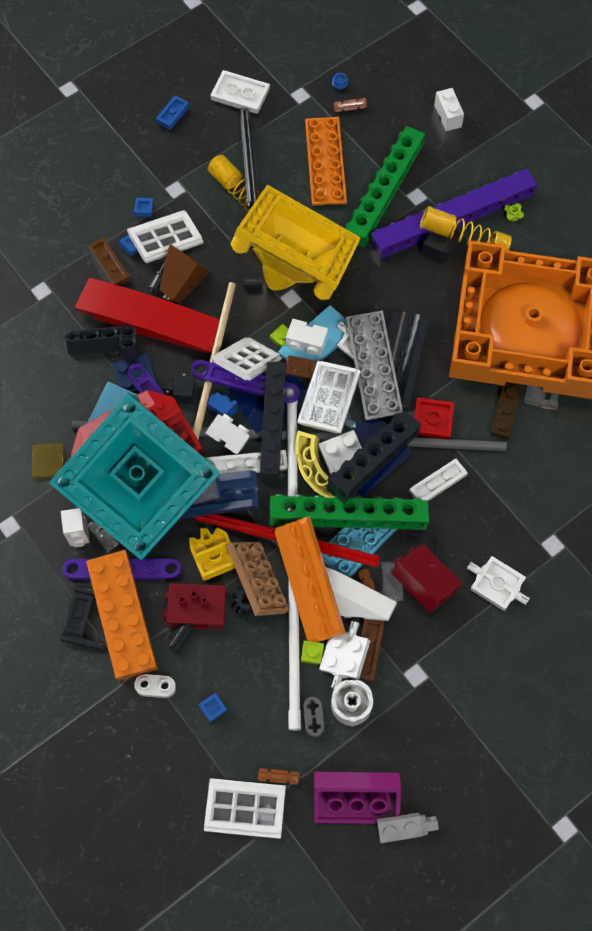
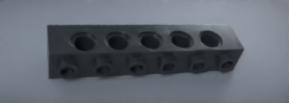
[327,411,422,504]

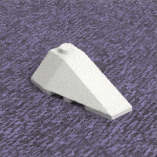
[326,567,397,621]

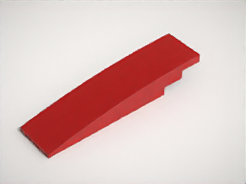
[75,278,220,354]

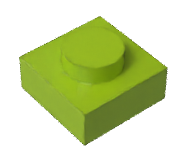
[270,324,289,348]
[301,641,324,665]

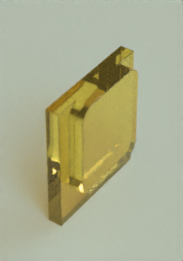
[32,443,63,478]

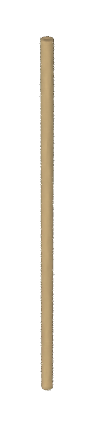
[193,282,236,440]

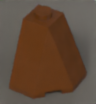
[160,244,210,303]

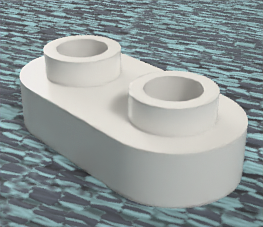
[134,674,176,698]

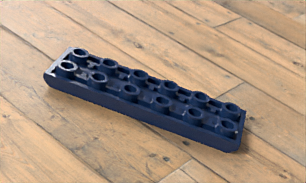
[179,470,259,519]

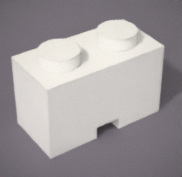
[434,88,464,131]
[286,319,328,356]
[206,413,251,455]
[61,508,90,547]

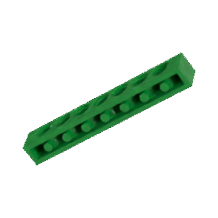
[345,126,425,248]
[269,494,429,530]

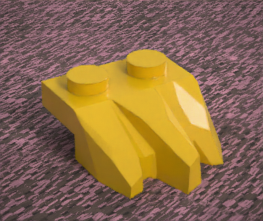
[189,528,235,581]

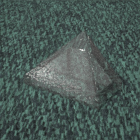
[381,562,403,601]

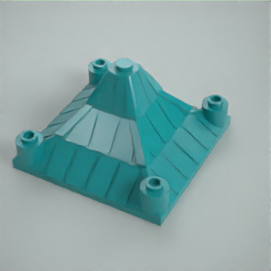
[49,392,220,560]

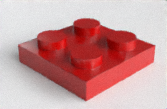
[414,397,454,439]

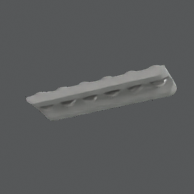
[346,310,403,420]

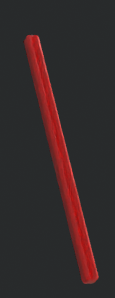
[194,514,380,567]

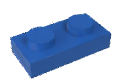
[156,95,189,130]

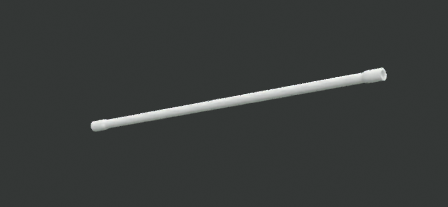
[286,389,301,730]

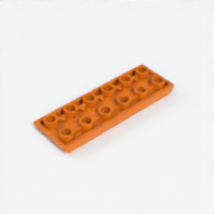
[305,117,347,206]
[275,516,346,642]

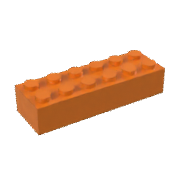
[86,550,158,681]

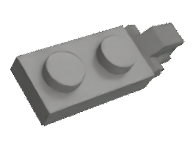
[377,813,439,843]

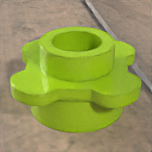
[504,203,524,221]

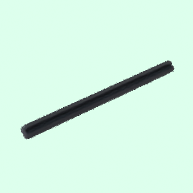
[240,108,257,207]

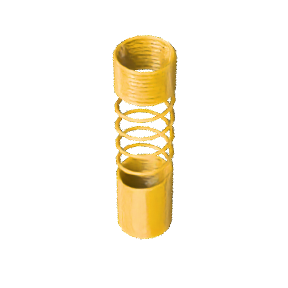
[208,155,259,211]
[420,206,512,251]

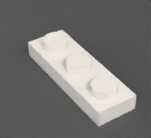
[409,459,467,501]

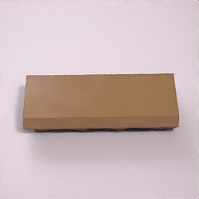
[226,542,289,616]

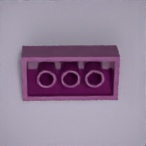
[314,772,401,824]

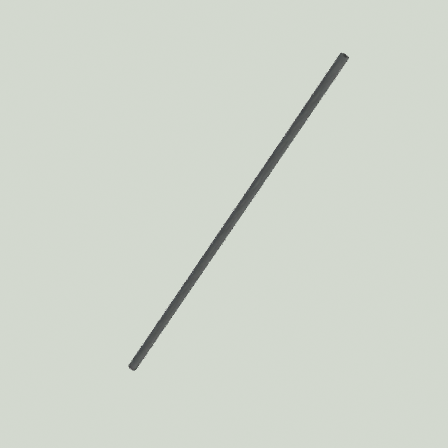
[72,421,507,451]

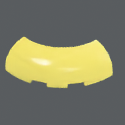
[295,431,335,498]

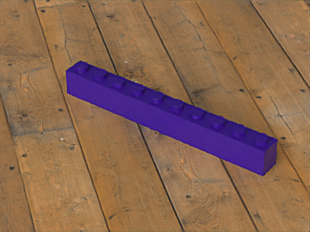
[370,169,537,259]

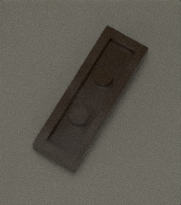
[490,383,522,440]

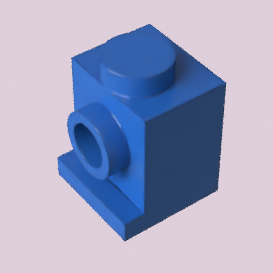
[208,392,238,417]

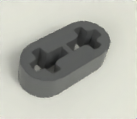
[303,697,324,738]

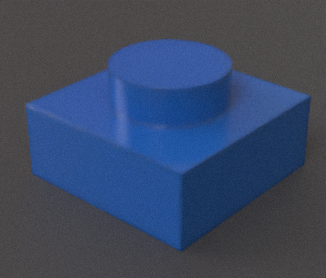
[134,198,154,217]
[119,235,142,256]
[198,693,227,723]

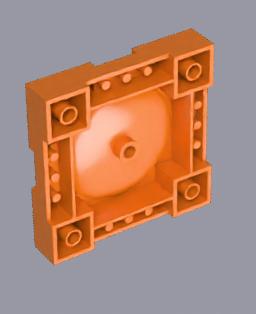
[449,240,592,399]

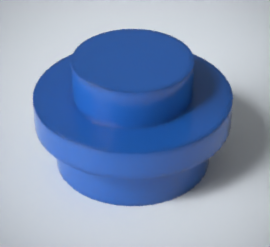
[332,73,348,89]

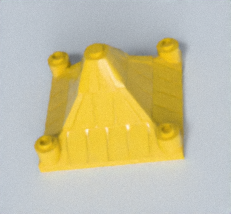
[231,185,361,300]

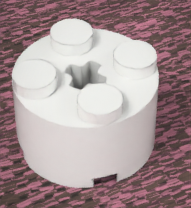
[331,680,373,726]

